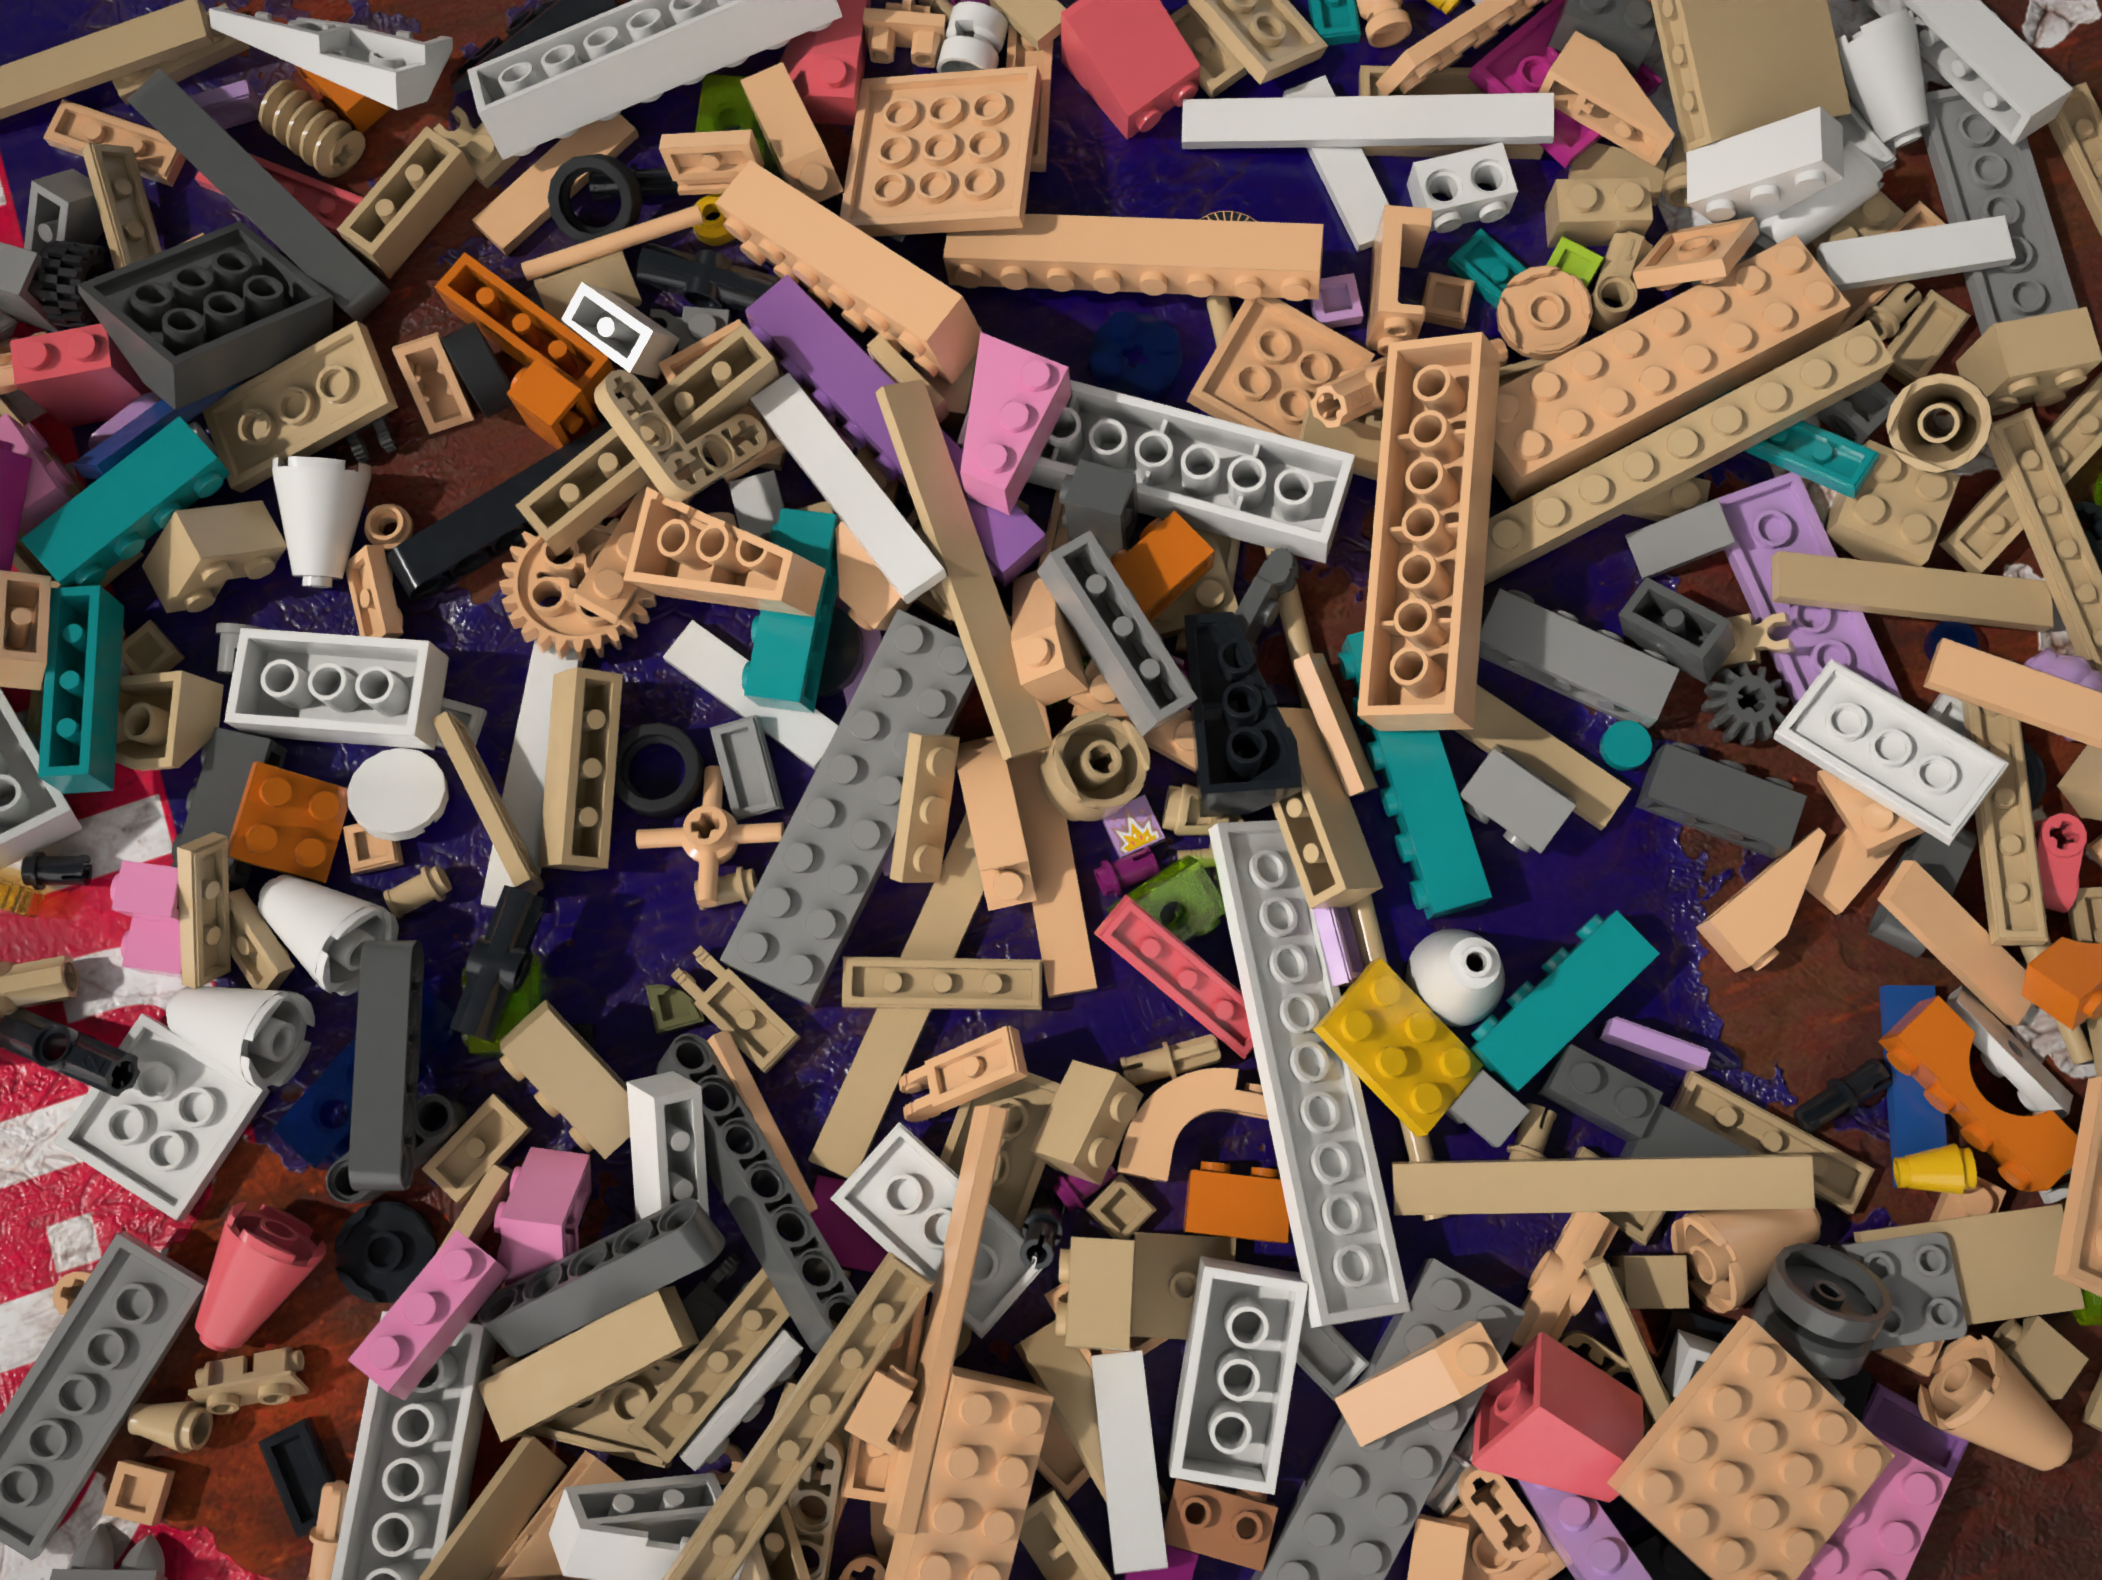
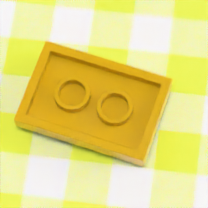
[1313,957,1484,1138]

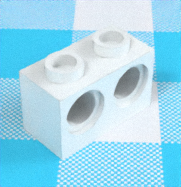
[1407,142,1518,233]

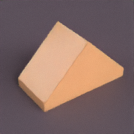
[392,332,474,434]

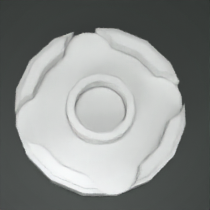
[347,748,449,841]

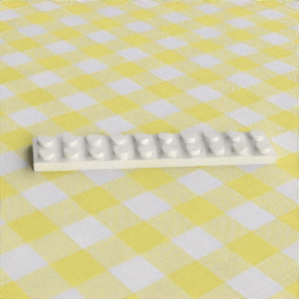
[1208,820,1410,1328]

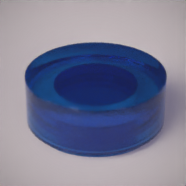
[1924,621,1979,662]

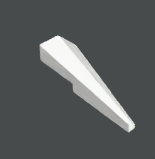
[209,6,453,110]

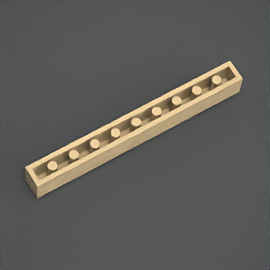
[1484,320,1894,586]

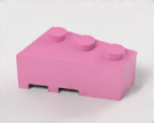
[960,332,1072,515]

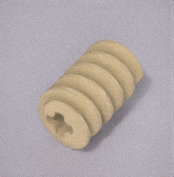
[258,79,365,178]

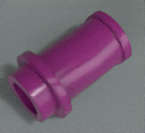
[1094,846,1160,897]
[1052,1165,1119,1211]

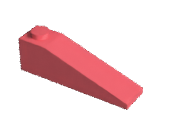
[779,0,871,125]

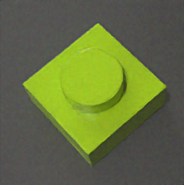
[1546,236,1605,290]

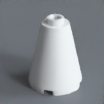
[1836,9,1929,149]
[1753,141,1884,253]
[272,456,372,588]
[258,874,399,996]
[1405,929,1505,1027]
[166,986,315,1090]

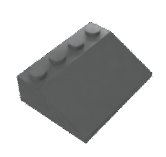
[78,221,333,410]

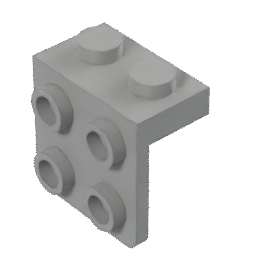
[1824,1232,1967,1350]

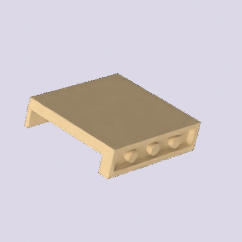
[1651,0,1851,154]

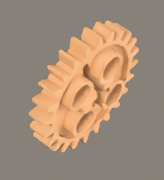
[499,517,657,661]

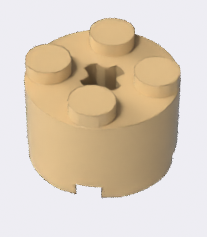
[1039,711,1150,821]

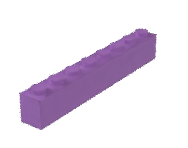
[745,274,1046,588]

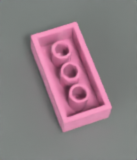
[1796,1435,1952,1580]

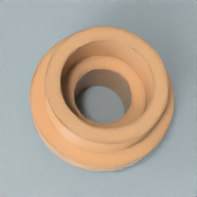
[364,504,413,551]

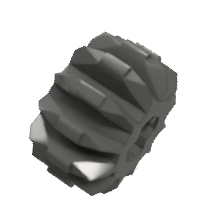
[1700,663,1789,747]

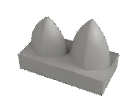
[50,1523,168,1580]

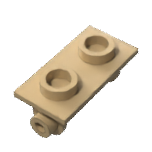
[188,1346,309,1415]

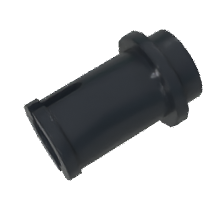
[21,852,92,890]

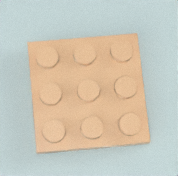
[1186,297,1375,440]

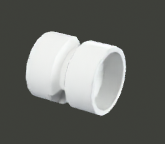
[936,1,1008,73]

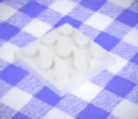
[54,1013,270,1221]

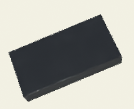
[258,1417,337,1538]

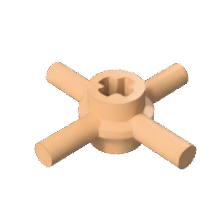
[636,766,785,907]

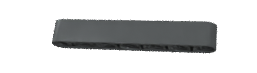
[127,68,392,323]
[654,1033,858,1354]

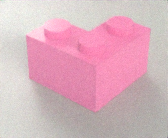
[110,860,181,978]
[494,1147,592,1287]

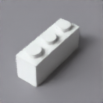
[627,1071,709,1222]

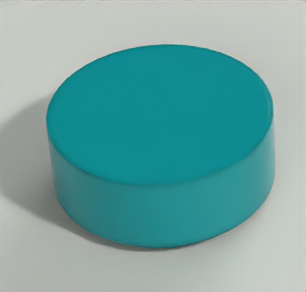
[1599,720,1652,771]

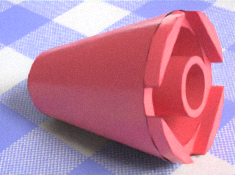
[195,1202,326,1352]

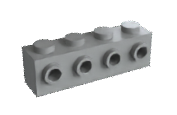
[1037,530,1198,737]

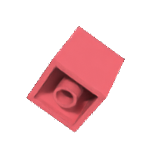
[1061,0,1201,140]
[10,323,153,428]
[1472,1331,1645,1503]

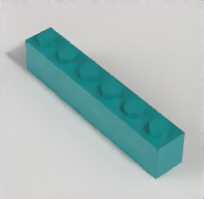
[1337,631,1492,921]

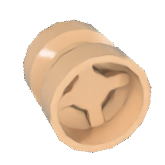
[1356,0,1412,48]

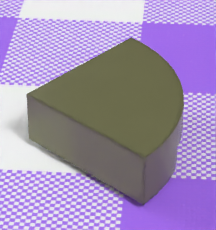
[645,984,707,1035]

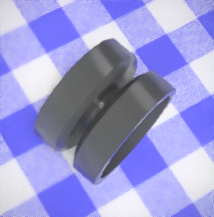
[1751,1243,1892,1379]

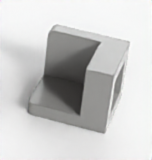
[1445,1070,1530,1148]

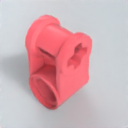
[2034,813,2087,913]

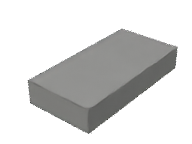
[1625,498,1736,581]
[710,715,784,822]

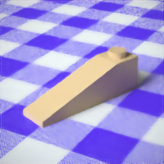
[26,671,224,771]

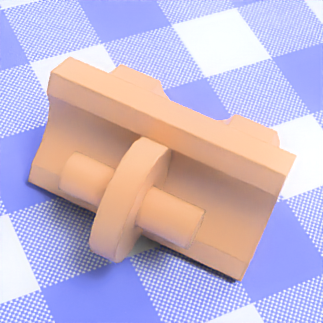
[863,0,947,68]

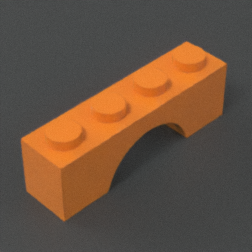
[2021,937,2102,1031]
[1878,995,2078,1192]

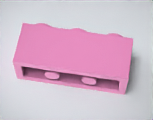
[348,1229,510,1401]

